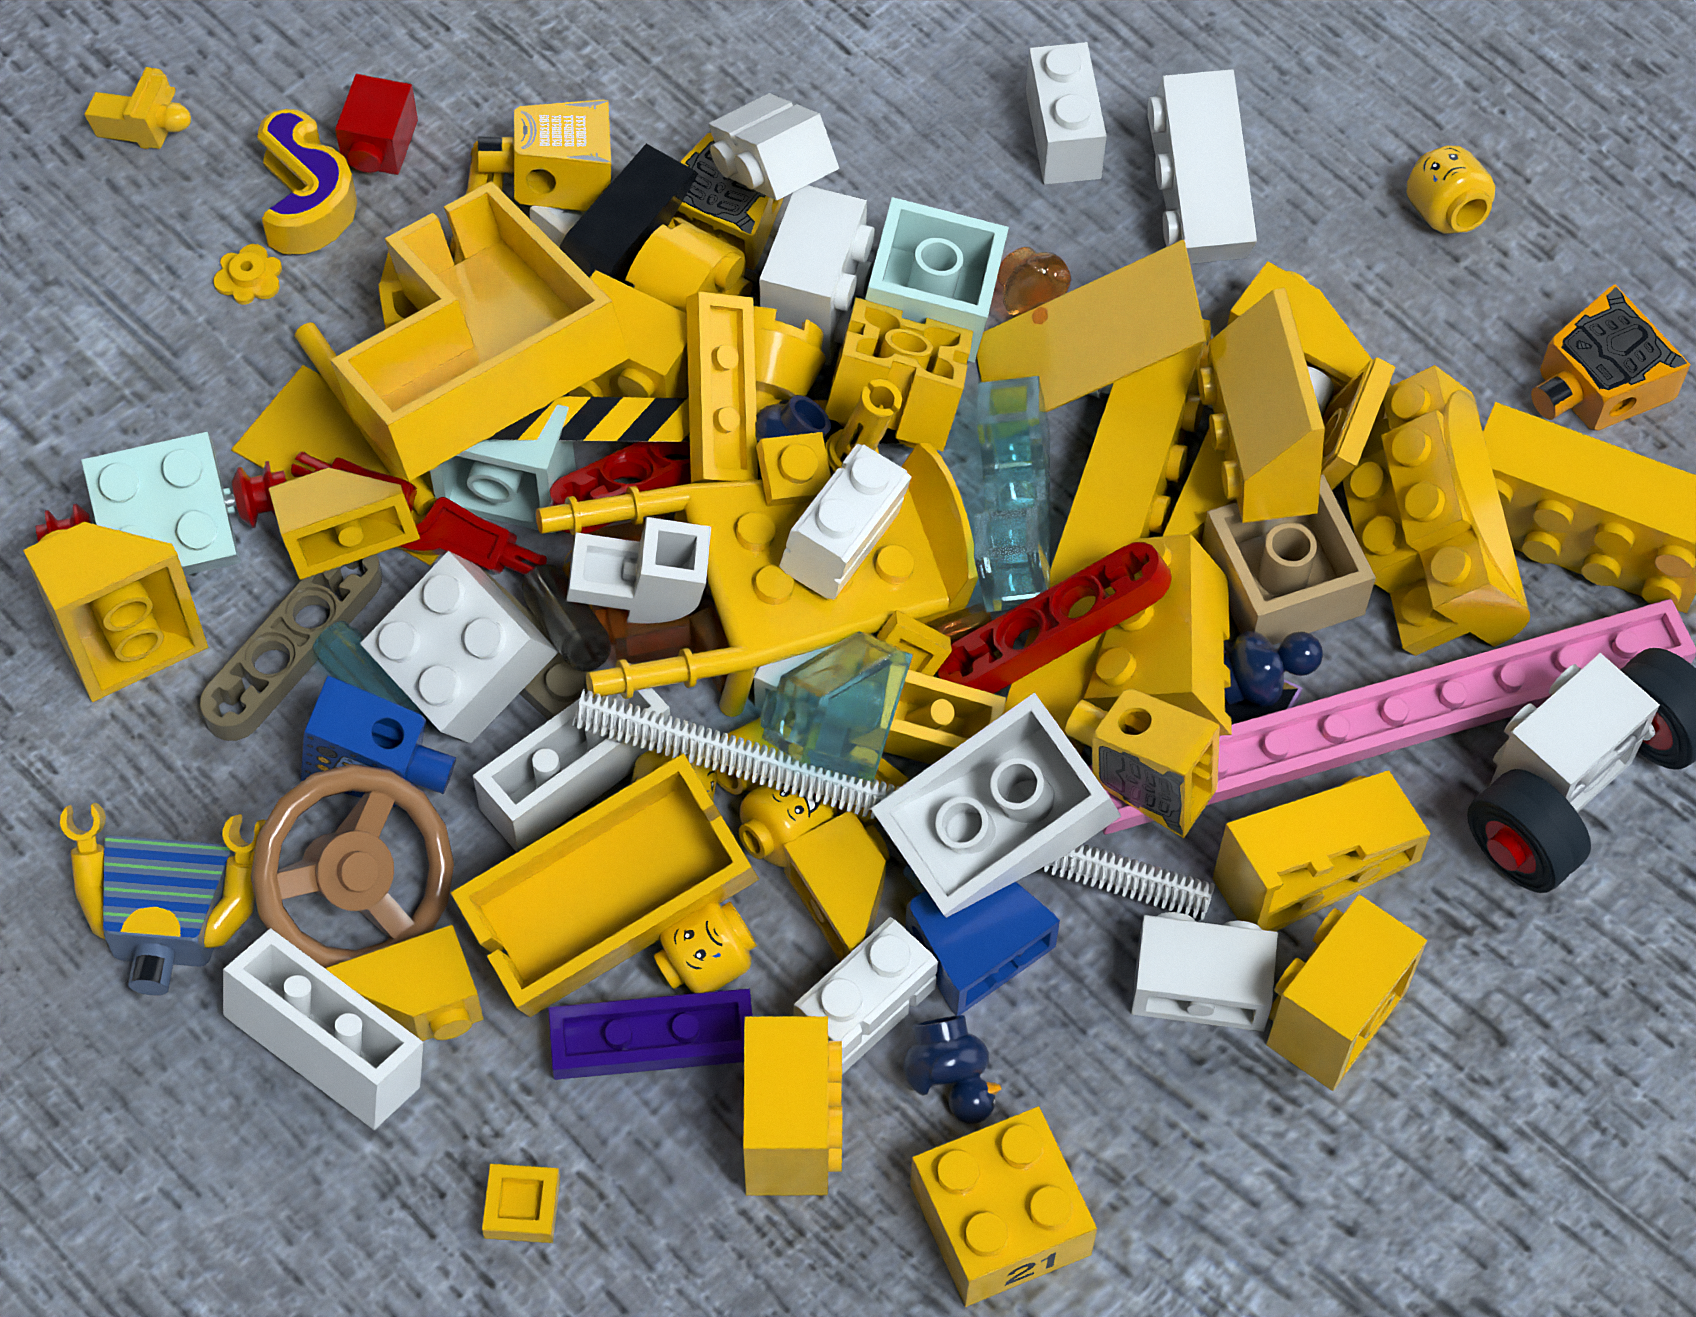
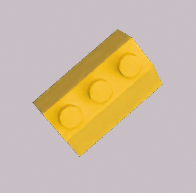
[1198,288,1325,523]
[23,522,209,703]

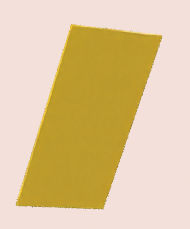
[977,239,1207,436]
[231,365,439,566]

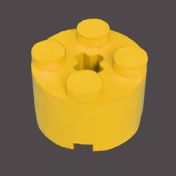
[625,217,753,313]

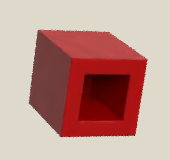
[335,74,418,175]

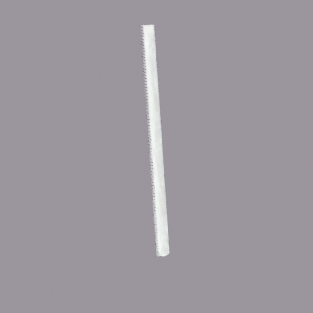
[572,689,1215,921]

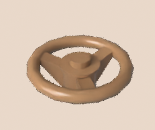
[251,764,454,968]

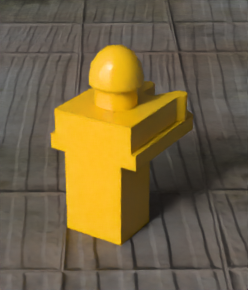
[84,67,191,149]

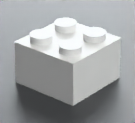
[759,185,875,365]
[360,551,559,743]

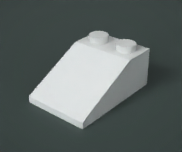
[870,693,1121,918]

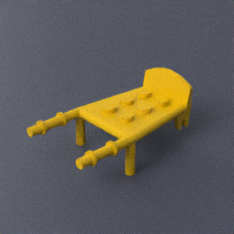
[536,443,980,717]

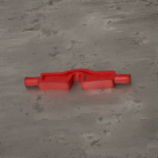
[291,451,547,581]

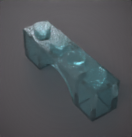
[974,376,1050,612]

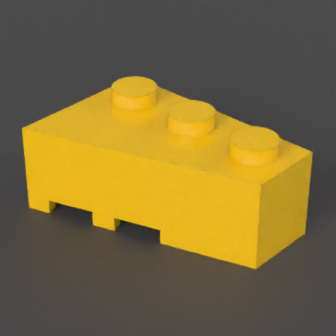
[1084,534,1232,736]
[1212,770,1431,932]

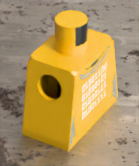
[478,100,611,211]

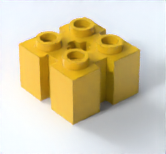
[825,297,973,452]

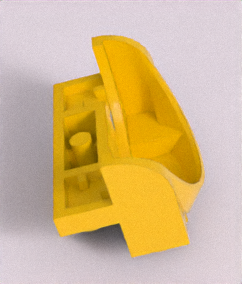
[1342,365,1530,656]

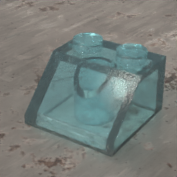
[761,631,913,782]

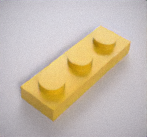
[686,292,758,483]

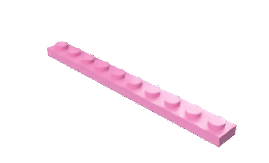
[1088,599,1696,835]

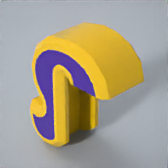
[257,108,357,254]

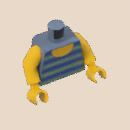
[60,802,266,995]

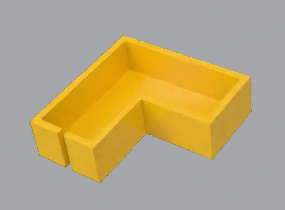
[330,181,630,482]

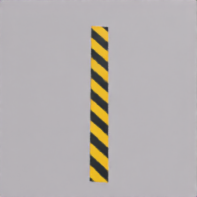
[486,396,947,444]

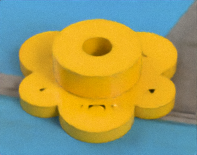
[214,244,282,305]

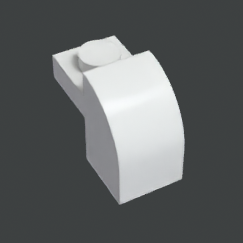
[566,517,711,623]

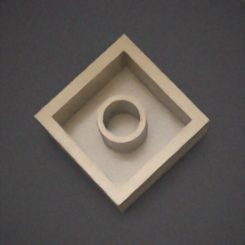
[1201,474,1376,645]

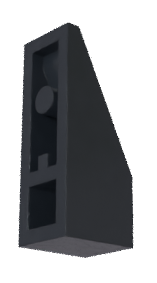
[559,143,699,287]

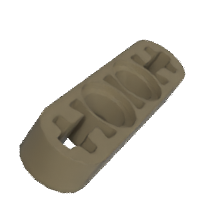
[200,554,382,741]

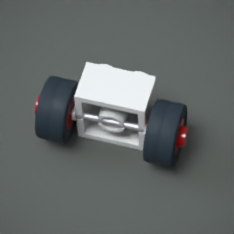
[1467,648,1696,893]

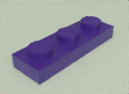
[548,988,753,1080]

